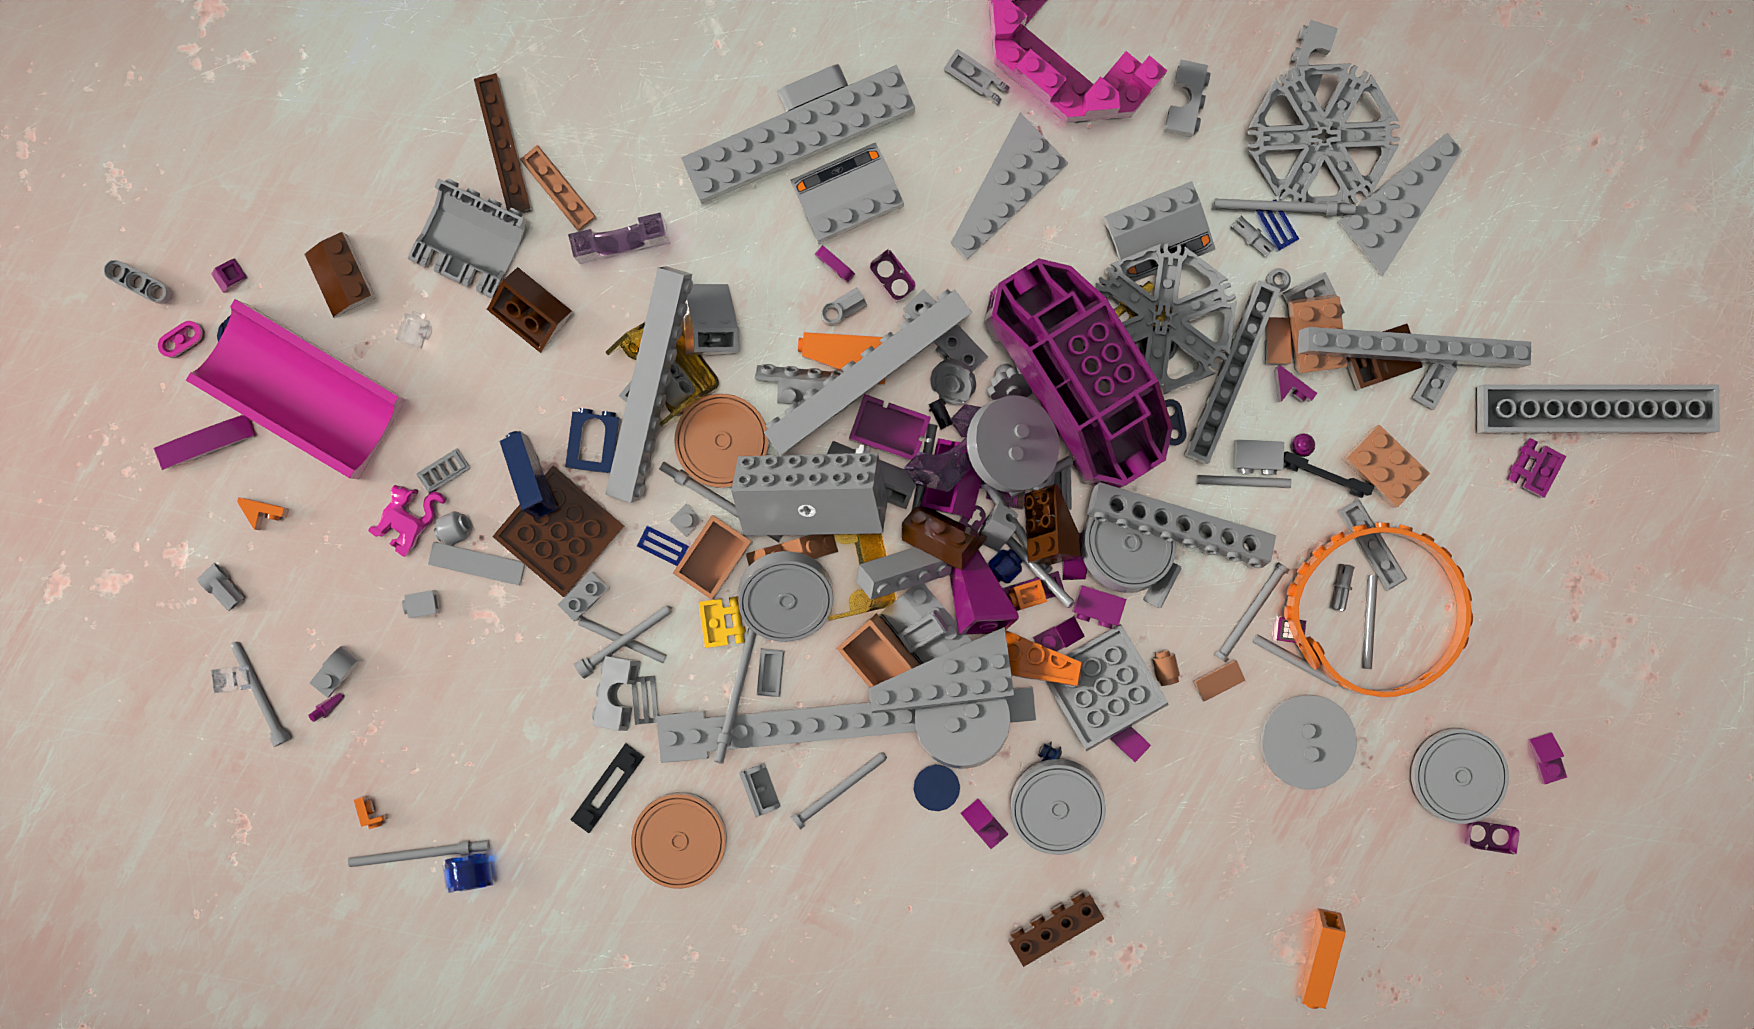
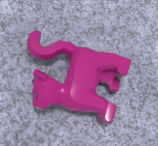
[368,485,445,557]

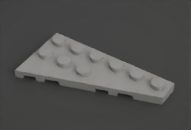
[951,112,1068,260]
[1338,133,1462,276]
[869,627,1014,713]

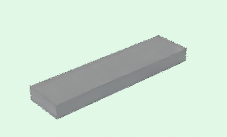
[1338,499,1407,591]
[428,542,525,586]

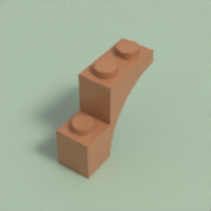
[746,534,838,566]

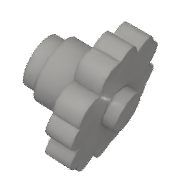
[987,364,1032,401]

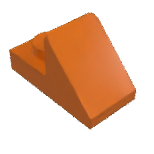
[237,497,289,530]

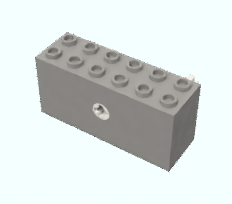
[731,445,888,536]

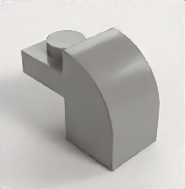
[310,646,362,698]

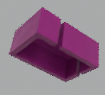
[849,394,931,462]
[921,438,982,519]

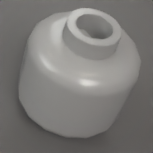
[434,511,471,545]

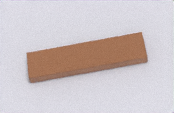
[520,145,597,232]

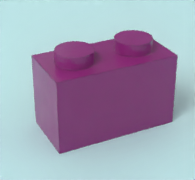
[1072,585,1127,629]

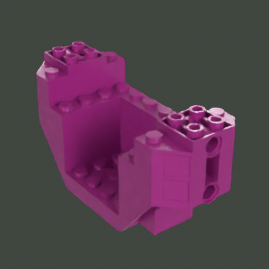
[984,258,1173,488]

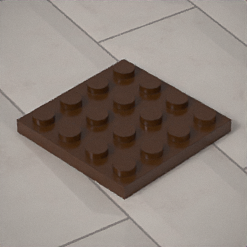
[492,465,625,597]

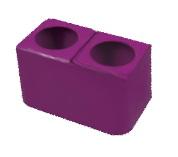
[870,248,916,303]
[1465,821,1520,855]

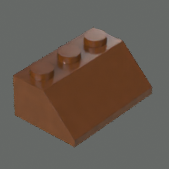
[304,232,376,317]
[486,267,572,353]
[902,507,987,571]

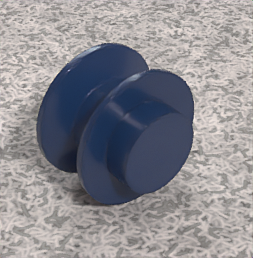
[1038,741,1062,762]

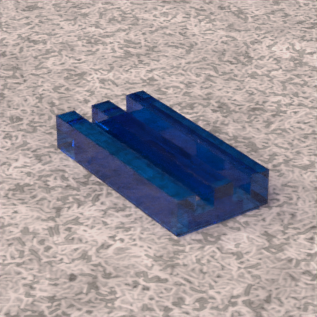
[1255,199,1299,251]
[637,525,689,566]

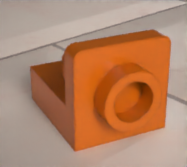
[1008,579,1047,611]
[354,796,387,829]

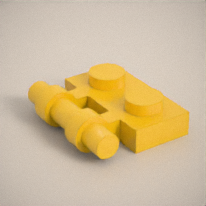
[699,596,746,648]

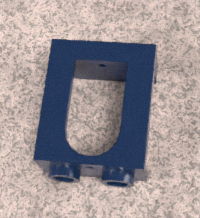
[565,408,621,474]

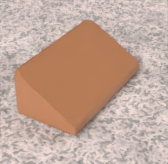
[1193,660,1246,702]

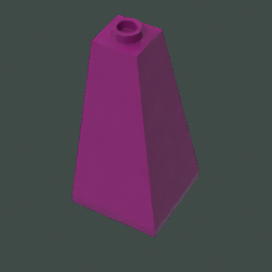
[950,549,1019,635]

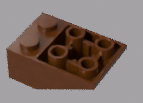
[1346,323,1423,390]
[1025,484,1080,565]

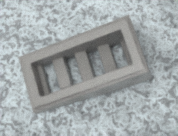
[416,448,470,493]

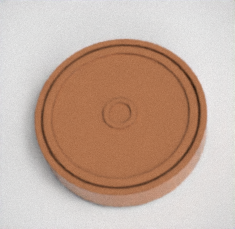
[674,394,769,488]
[631,793,726,889]

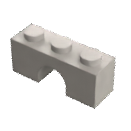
[1285,20,1337,96]
[1164,60,1211,137]
[592,656,640,731]

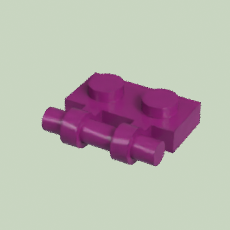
[1508,438,1567,498]

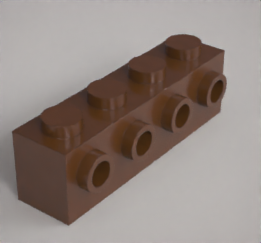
[1008,891,1104,967]

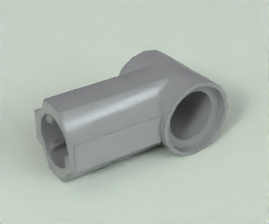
[821,287,867,326]
[197,563,244,611]

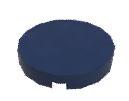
[913,764,960,811]

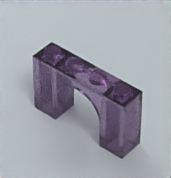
[568,212,670,264]
[904,404,981,492]

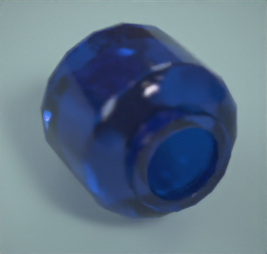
[988,549,1023,584]

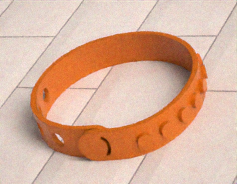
[1284,523,1473,697]

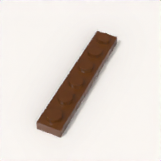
[474,73,532,212]

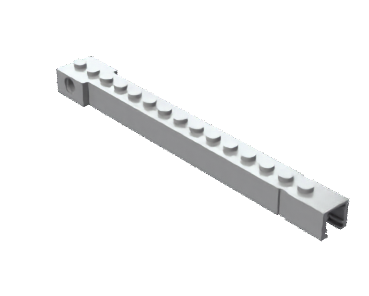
[656,686,1036,763]

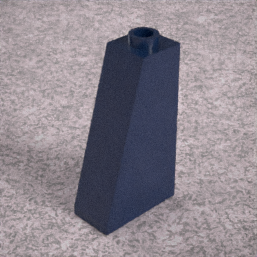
[499,431,559,520]

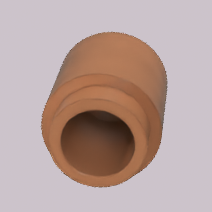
[1152,650,1180,686]

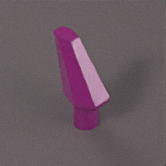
[309,693,343,722]

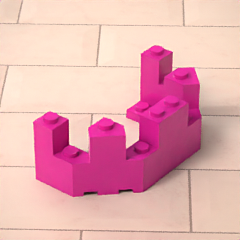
[989,0,1168,123]

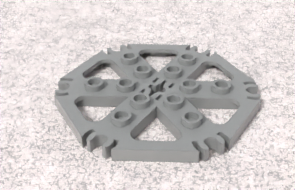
[1248,63,1400,204]
[1096,243,1237,394]

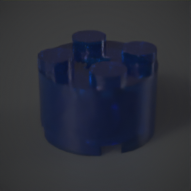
[442,853,493,893]

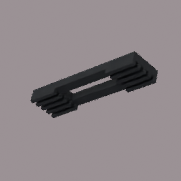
[1284,451,1375,498]
[570,743,644,833]

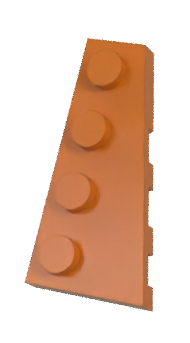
[1005,630,1083,687]

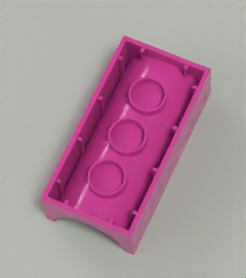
[186,299,407,479]

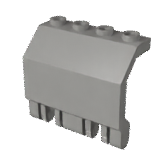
[408,178,527,298]

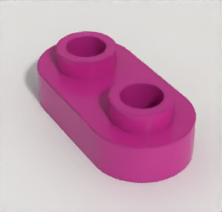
[158,321,203,358]

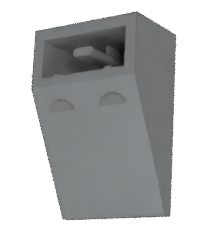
[684,284,739,355]

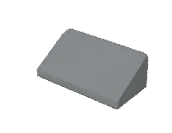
[1143,563,1182,608]

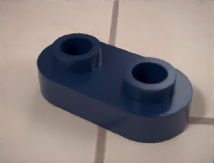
[1165,399,1187,446]

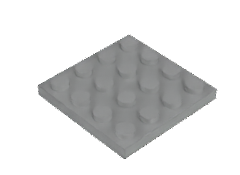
[1046,624,1169,752]

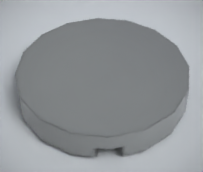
[930,359,976,404]

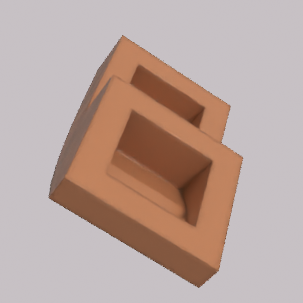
[1265,317,1291,364]

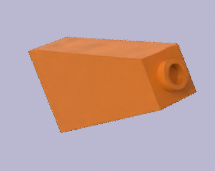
[798,332,885,386]
[1300,908,1346,1009]

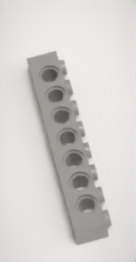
[1184,280,1281,464]
[1087,482,1276,568]

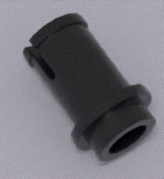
[928,398,954,430]

